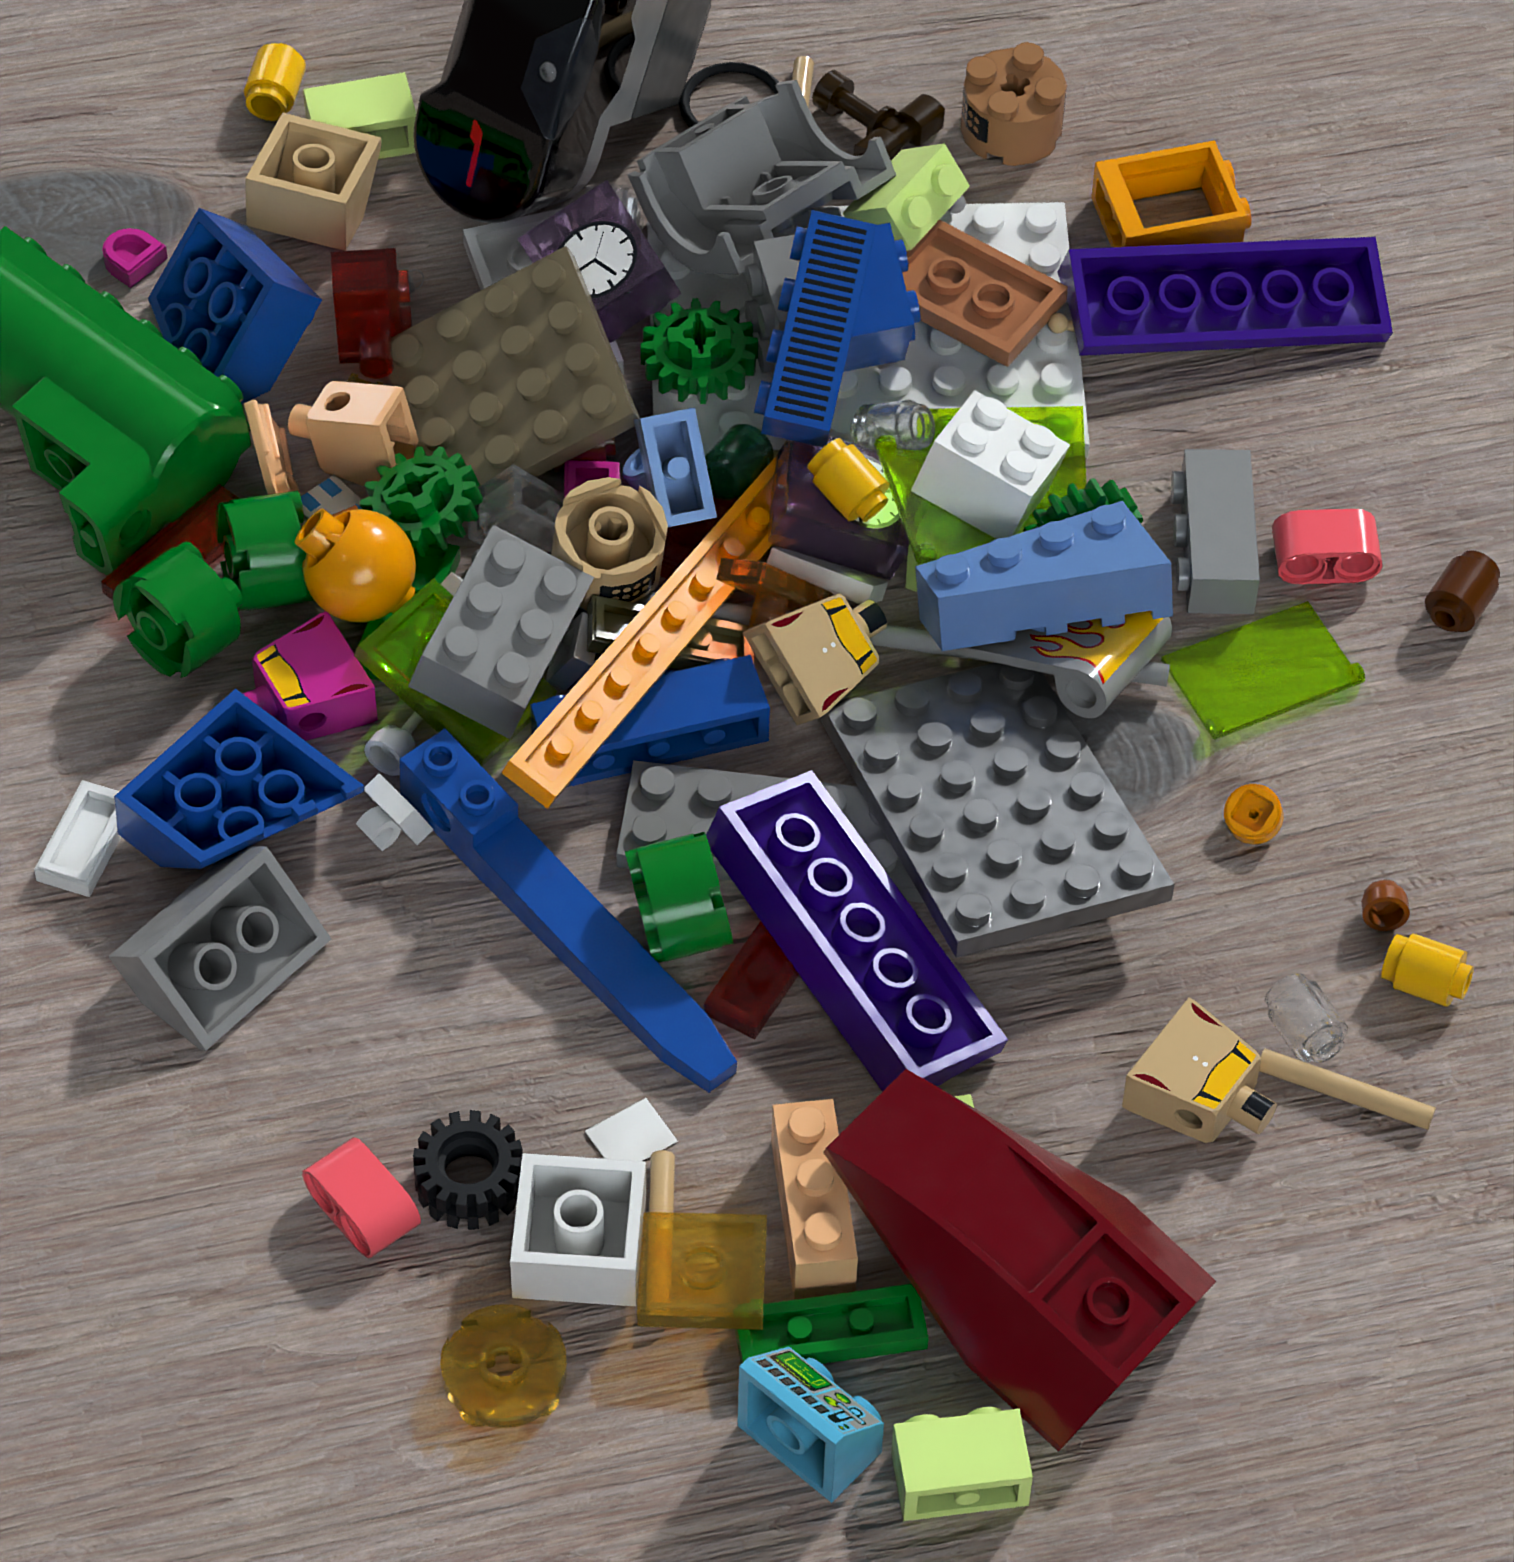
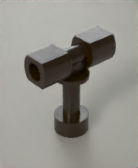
[812,70,945,160]

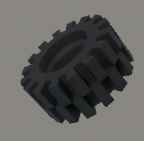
[413,1110,523,1230]

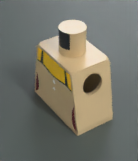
[743,593,887,725]
[1122,997,1277,1143]

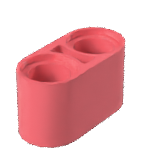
[1272,509,1383,584]
[302,1137,421,1258]

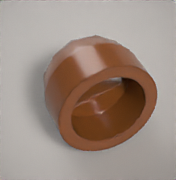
[1361,879,1410,931]

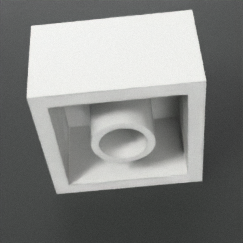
[911,390,1070,540]
[510,1153,646,1307]

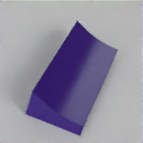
[1057,237,1393,356]
[706,770,1008,1092]

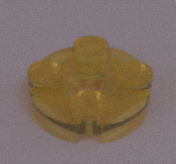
[440,1304,567,1428]

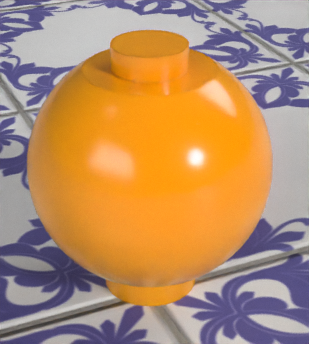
[295,508,416,622]

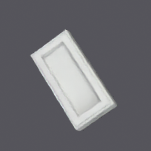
[766,544,888,604]
[34,780,121,897]

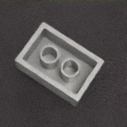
[408,525,594,739]

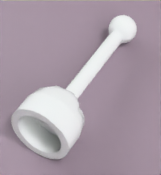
[364,696,437,776]

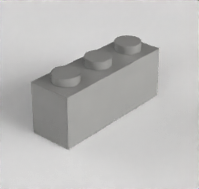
[1171,449,1260,614]

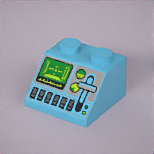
[737,1347,884,1503]

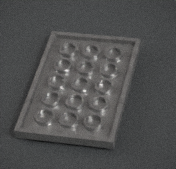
[821,663,1175,958]

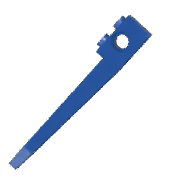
[400,728,737,1093]

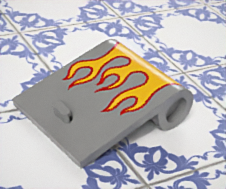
[956,611,1172,718]

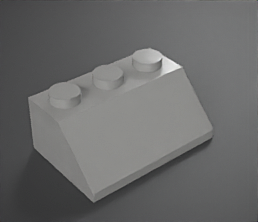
[108,846,331,1051]

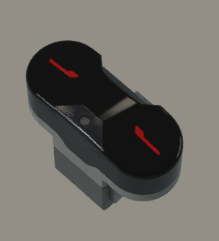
[414,0,712,223]

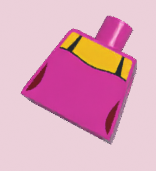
[242,611,378,741]

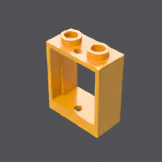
[1091,140,1251,247]

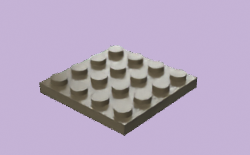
[377,246,640,509]

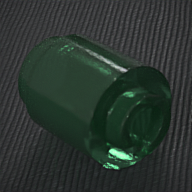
[705,424,774,500]

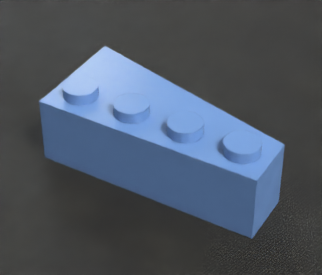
[915,501,1173,651]

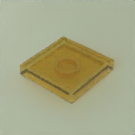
[637,1212,767,1330]

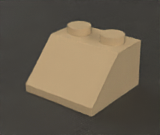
[245,113,381,251]

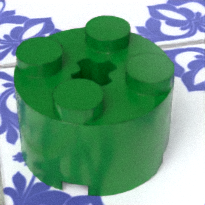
[216,491,314,611]
[113,541,244,678]
[625,832,734,963]

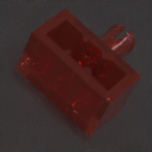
[331,248,412,379]

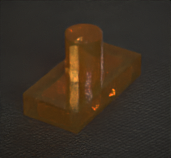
[716,558,833,630]

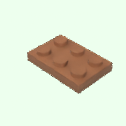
[902,219,1068,367]

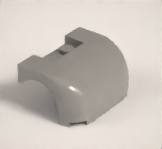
[627,80,896,275]

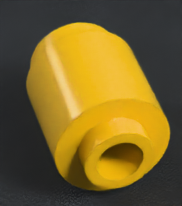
[244,43,306,121]
[807,438,890,522]
[1381,933,1474,1007]

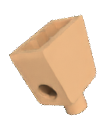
[288,381,419,486]

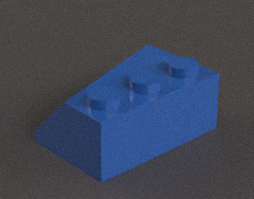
[148,208,322,404]
[114,688,364,869]

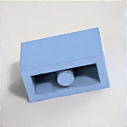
[634,407,717,527]

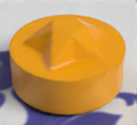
[1224,784,1284,845]

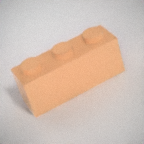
[771,1099,858,1300]

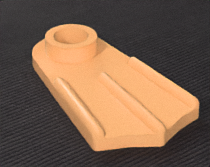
[244,400,300,495]

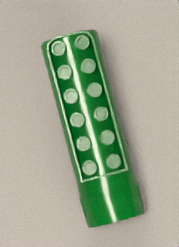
[0,226,251,576]

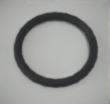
[679,62,779,127]

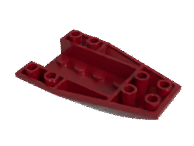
[823,1069,1217,1452]

